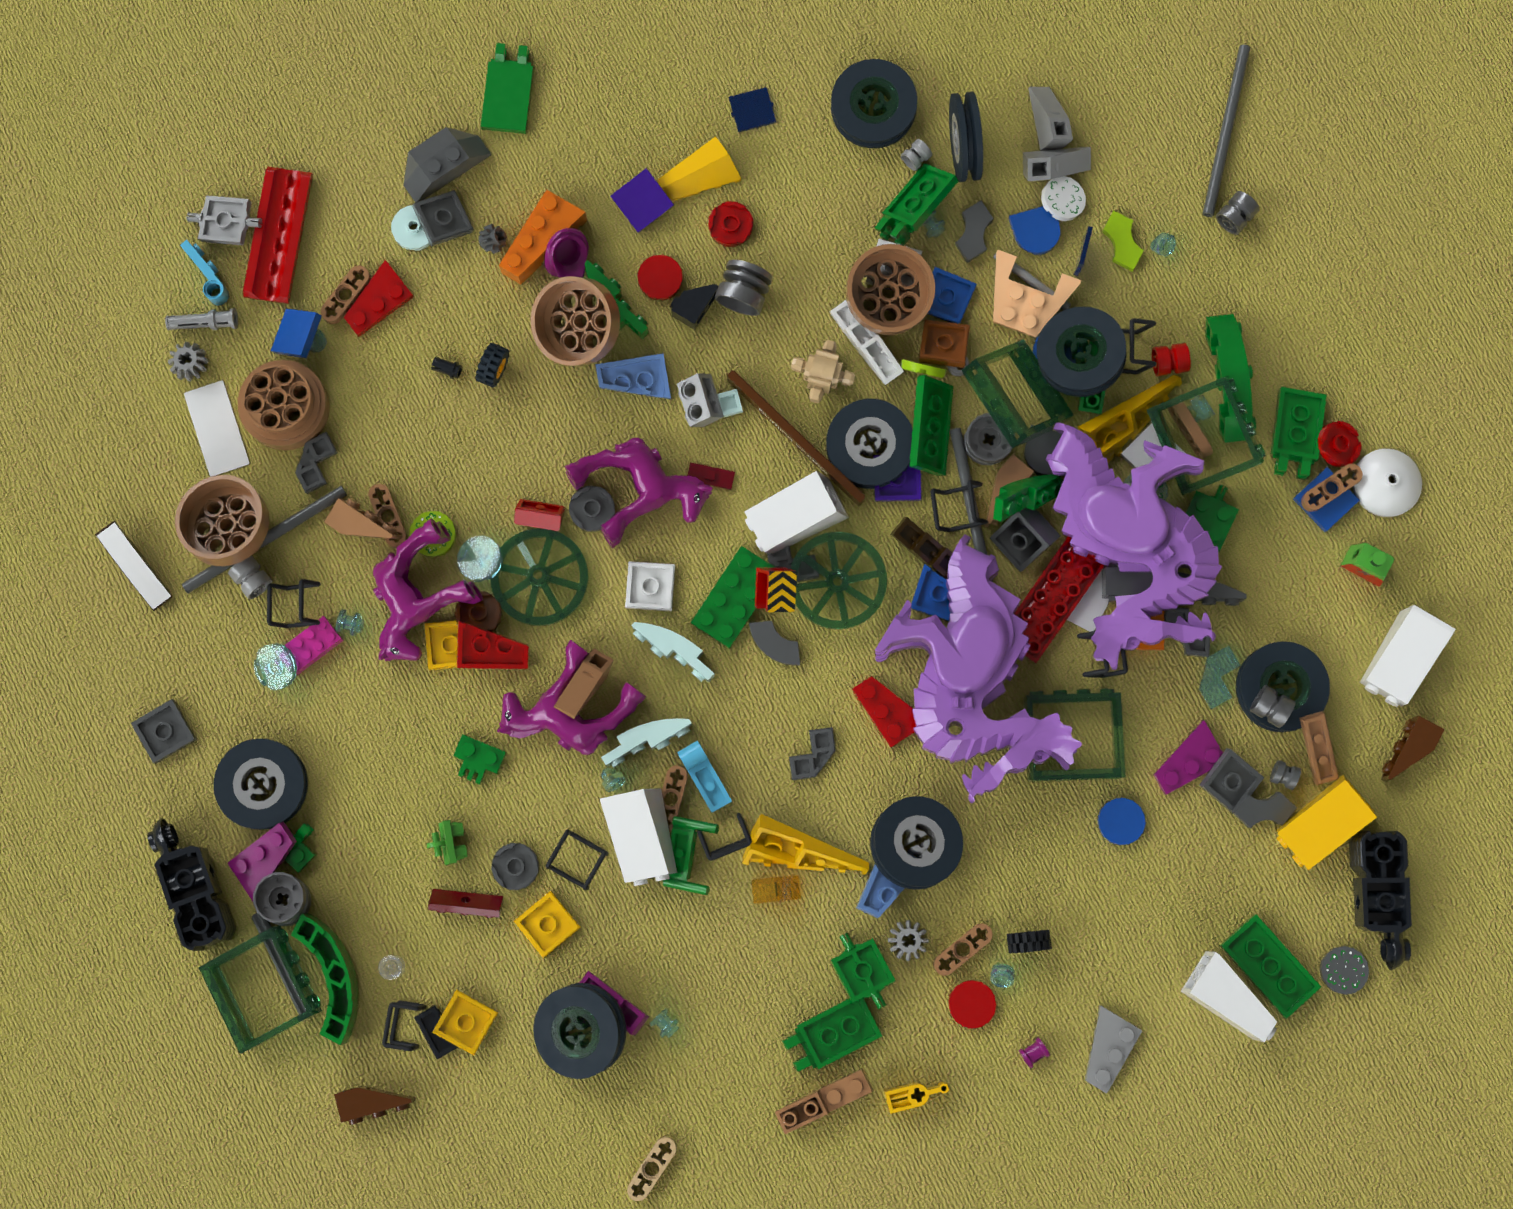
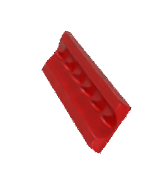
[243,166,313,304]
[1014,536,1105,663]

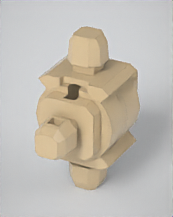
[791,340,855,403]

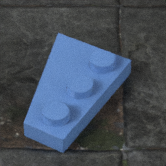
[595,353,671,400]
[856,853,917,918]

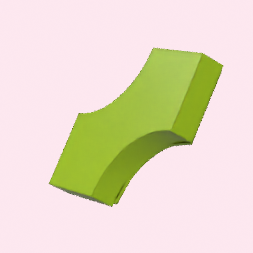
[1102,210,1144,272]

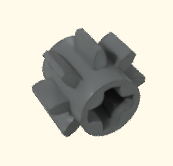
[479,224,507,254]

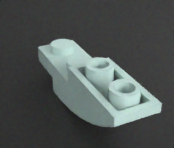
[631,622,715,683]
[601,718,692,768]

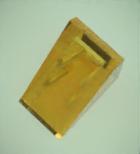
[751,875,801,904]

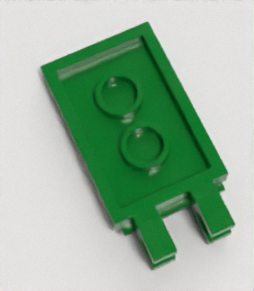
[481,43,534,134]
[875,163,959,246]
[1270,387,1327,480]
[782,998,882,1072]

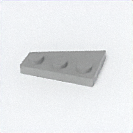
[1085,1005,1142,1093]

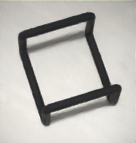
[1121,318,1156,375]
[930,480,988,532]
[267,579,321,628]
[1077,630,1128,678]
[697,813,752,861]
[546,829,609,890]
[382,1001,426,1051]

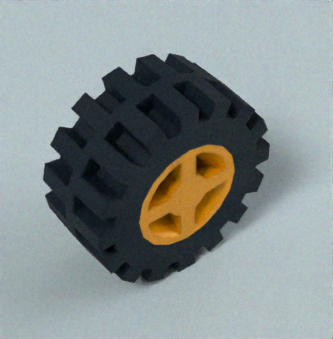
[475,343,510,388]

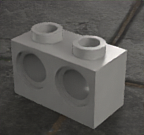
[677,373,724,427]

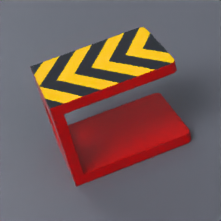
[755,567,797,612]

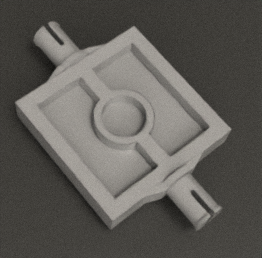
[186,196,262,246]

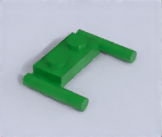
[663,816,719,895]

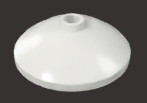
[1352,449,1422,517]

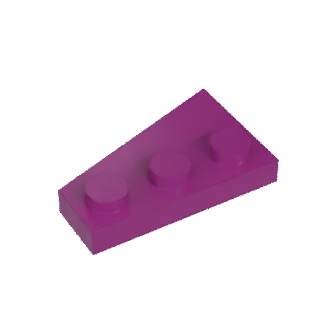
[1153,720,1223,795]
[228,822,297,901]

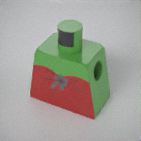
[1340,543,1395,587]

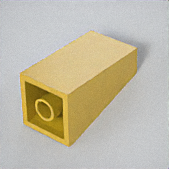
[1276,775,1377,870]

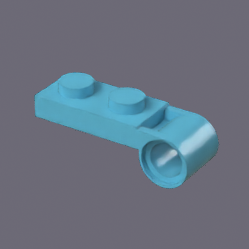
[180,240,229,306]
[677,740,732,813]

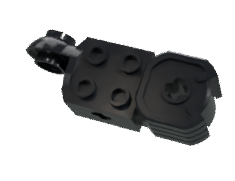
[147,818,236,951]
[1349,831,1412,970]

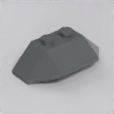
[403,127,491,203]

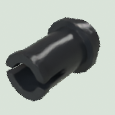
[431,356,462,379]

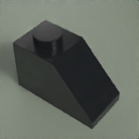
[670,284,719,330]

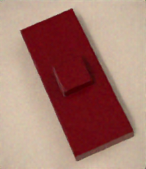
[687,462,735,490]

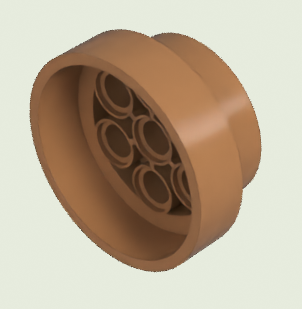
[845,244,935,335]
[530,276,620,366]
[238,360,330,450]
[175,475,269,566]

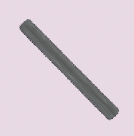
[252,913,314,1021]

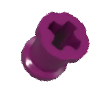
[1018,1037,1051,1069]

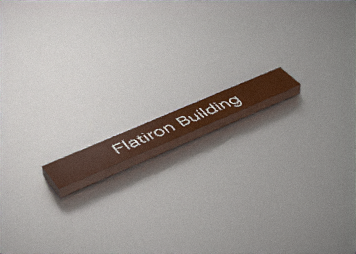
[727,370,865,507]

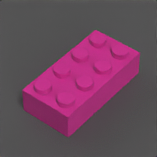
[277,616,344,676]

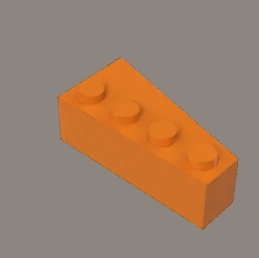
[499,189,588,284]

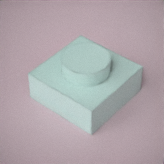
[717,389,743,417]

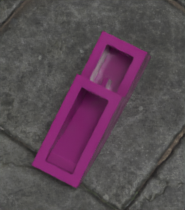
[579,971,649,1036]

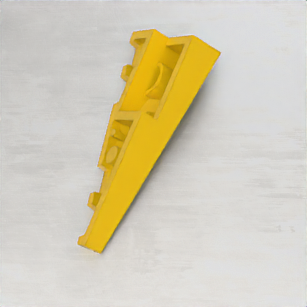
[656,136,741,201]
[1078,375,1182,467]
[742,814,869,875]

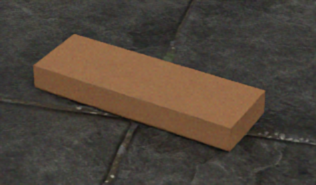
[1300,711,1339,785]

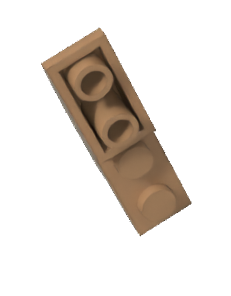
[775,1068,873,1134]

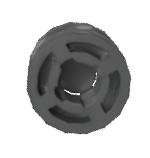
[1270,760,1301,790]

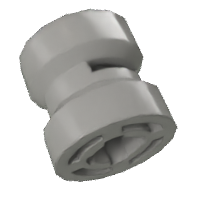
[901,139,932,171]

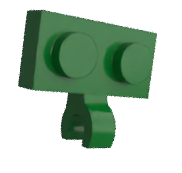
[285,823,316,873]

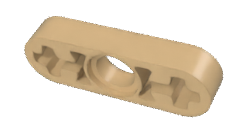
[627,1136,677,1201]

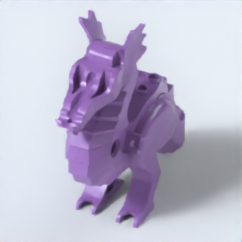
[1045,423,1222,670]
[875,534,1082,803]

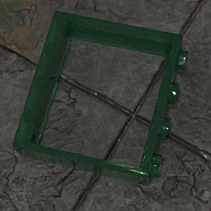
[962,339,1074,449]
[1147,375,1266,495]
[1024,689,1126,782]
[198,926,322,1054]

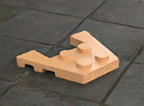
[993,250,1081,338]

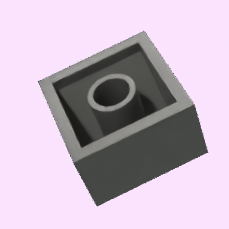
[990,508,1060,572]

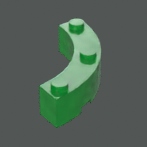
[1205,314,1256,443]
[291,913,359,1045]

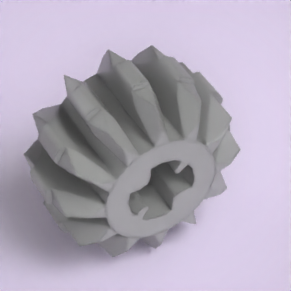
[167,341,209,381]
[888,920,929,961]

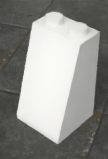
[744,471,849,554]
[1360,605,1456,707]
[600,789,677,886]
[1180,951,1277,1042]

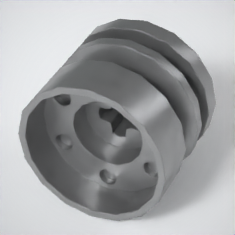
[715,260,773,316]
[964,413,1015,466]
[253,872,311,926]

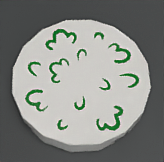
[1041,176,1086,221]

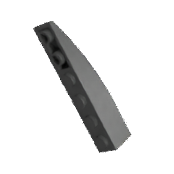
[1102,567,1247,606]

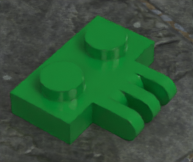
[453,734,507,785]

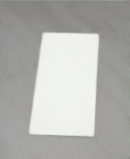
[184,380,249,477]
[1067,563,1118,632]

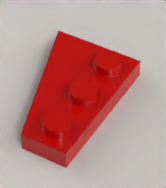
[344,260,414,337]
[456,620,529,669]
[852,676,916,748]

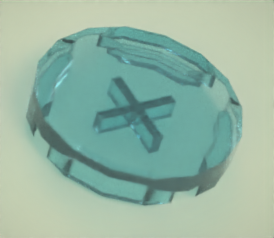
[457,535,503,582]

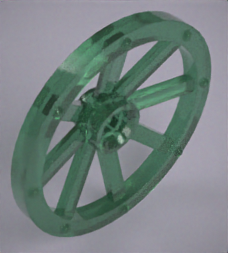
[490,528,589,626]
[790,532,887,630]

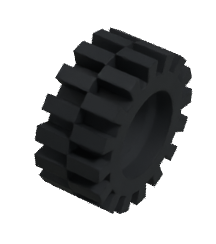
[1006,930,1052,954]

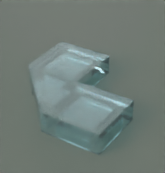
[1199,646,1241,709]

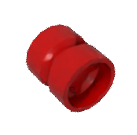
[1151,342,1191,377]

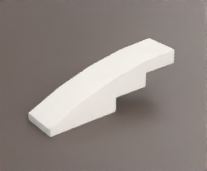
[829,300,904,385]

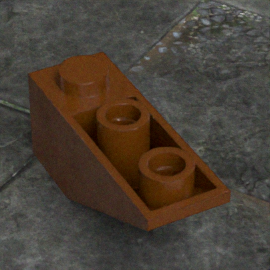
[1381,716,1445,781]
[334,1086,415,1125]

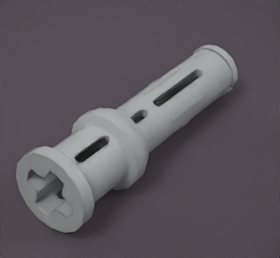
[165,308,238,330]

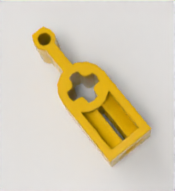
[884,1082,949,1114]

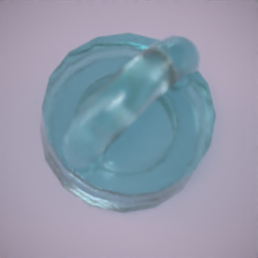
[1150,232,1176,257]
[309,329,327,353]
[601,768,626,792]
[990,963,1015,988]

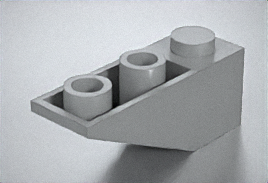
[1028,87,1073,151]
[1023,147,1091,181]

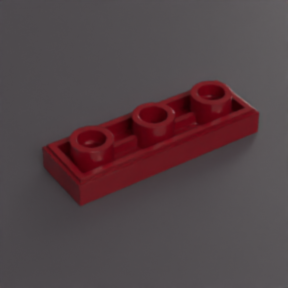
[428,889,503,918]

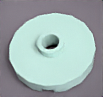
[391,205,430,251]

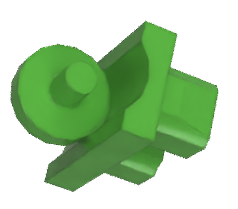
[426,820,468,865]

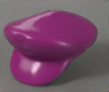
[545,228,589,278]

